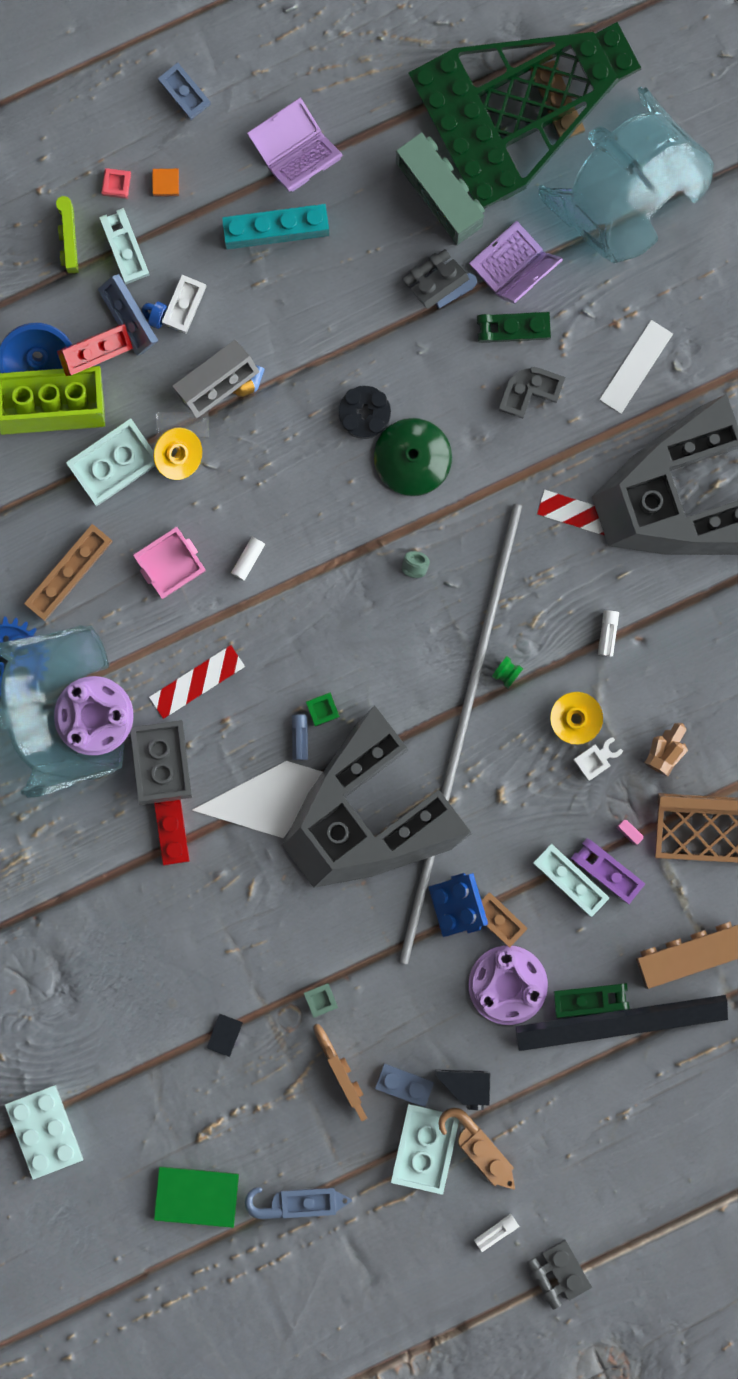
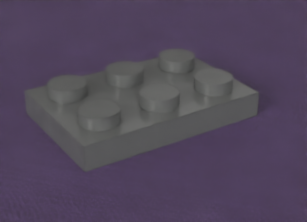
[130,720,192,805]

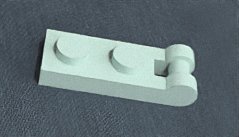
[99,208,150,285]

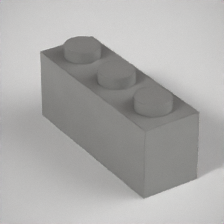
[173,339,260,418]

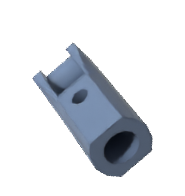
[435,273,477,309]

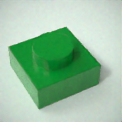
[306,692,340,727]

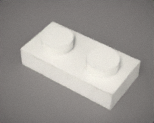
[162,275,207,334]

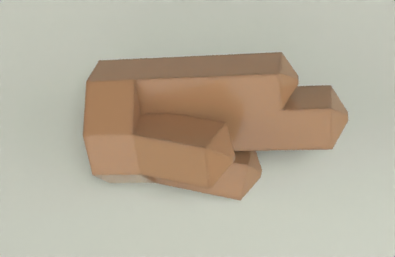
[644,723,688,777]

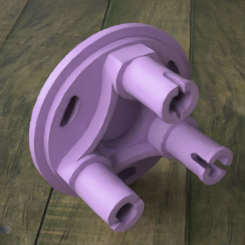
[54,676,134,755]
[468,945,548,1025]

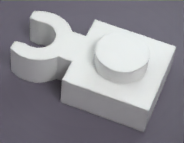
[574,738,623,782]

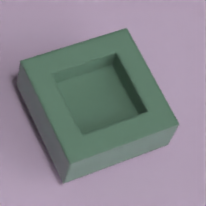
[304,983,338,1018]

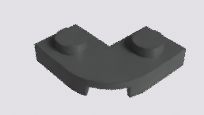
[499,367,566,419]

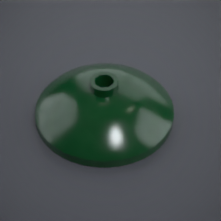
[374,418,452,496]

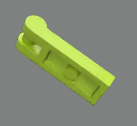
[56,196,78,274]

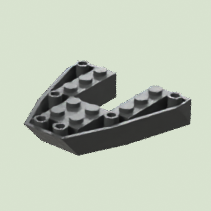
[592,394,738,555]
[282,705,472,888]

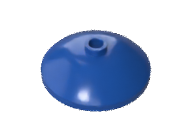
[0,323,72,373]

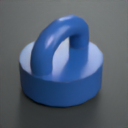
[141,301,168,329]

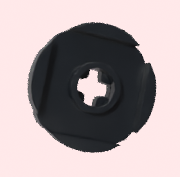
[339,386,391,439]

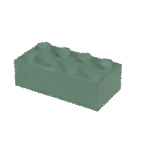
[396,132,485,245]

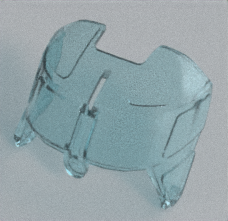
[538,87,714,263]
[0,625,125,798]

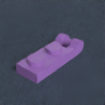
[571,838,645,905]

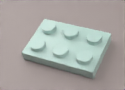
[66,418,155,507]
[5,1085,84,1180]
[391,1104,459,1195]

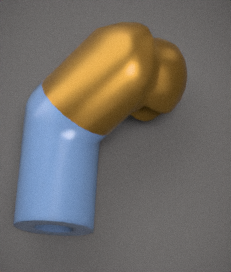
[232,365,265,397]

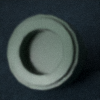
[402,551,430,578]

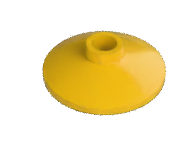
[153,427,202,480]
[550,692,603,745]

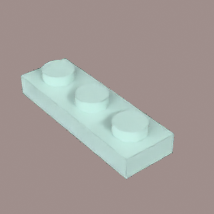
[533,844,609,917]

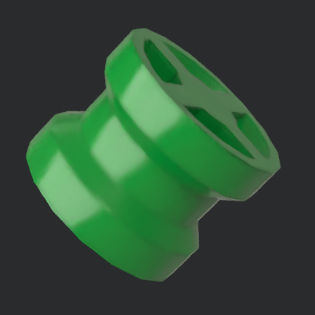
[491,656,524,689]

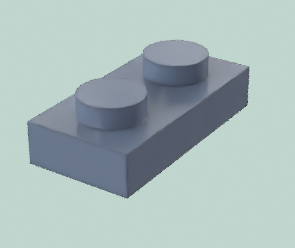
[158,63,211,120]
[375,1063,434,1107]

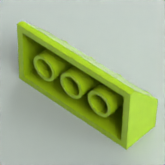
[0,366,105,435]

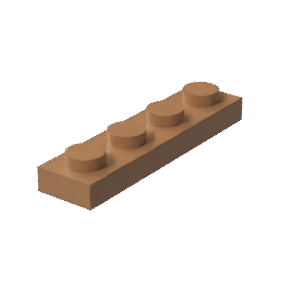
[24,524,113,621]

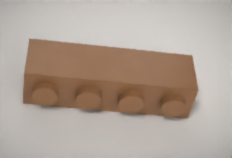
[636,922,738,989]

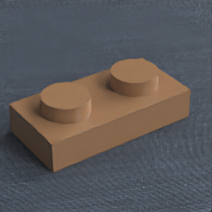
[481,892,528,948]

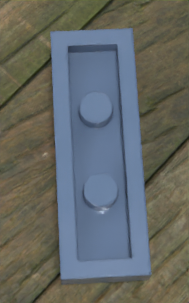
[97,274,158,356]

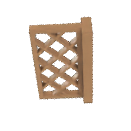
[655,793,738,863]

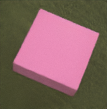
[616,820,644,846]

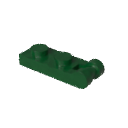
[477,312,551,343]
[553,983,630,1018]

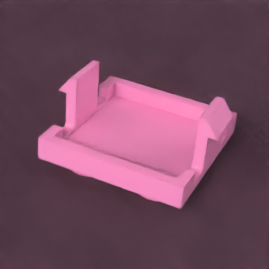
[133,527,206,599]

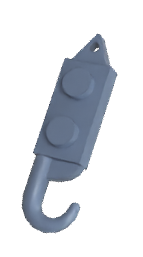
[245,1187,352,1219]

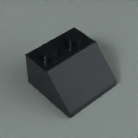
[435,1069,490,1110]

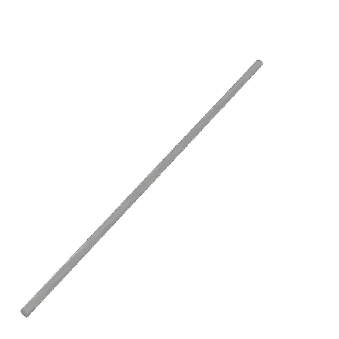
[399,504,522,964]

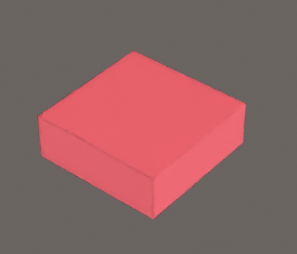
[101,168,131,199]

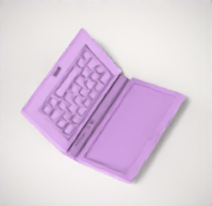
[247,97,343,192]
[469,221,563,304]

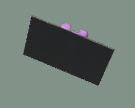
[207,1014,243,1057]

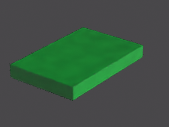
[154,1166,239,1228]

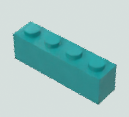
[222,204,329,250]

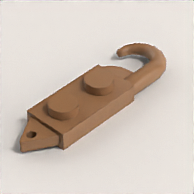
[313,1024,368,1121]
[438,1108,515,1190]

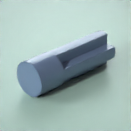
[292,715,308,760]

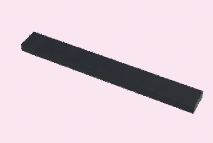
[516,995,728,1051]

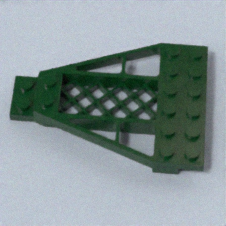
[408,22,642,209]

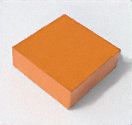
[153,168,179,196]

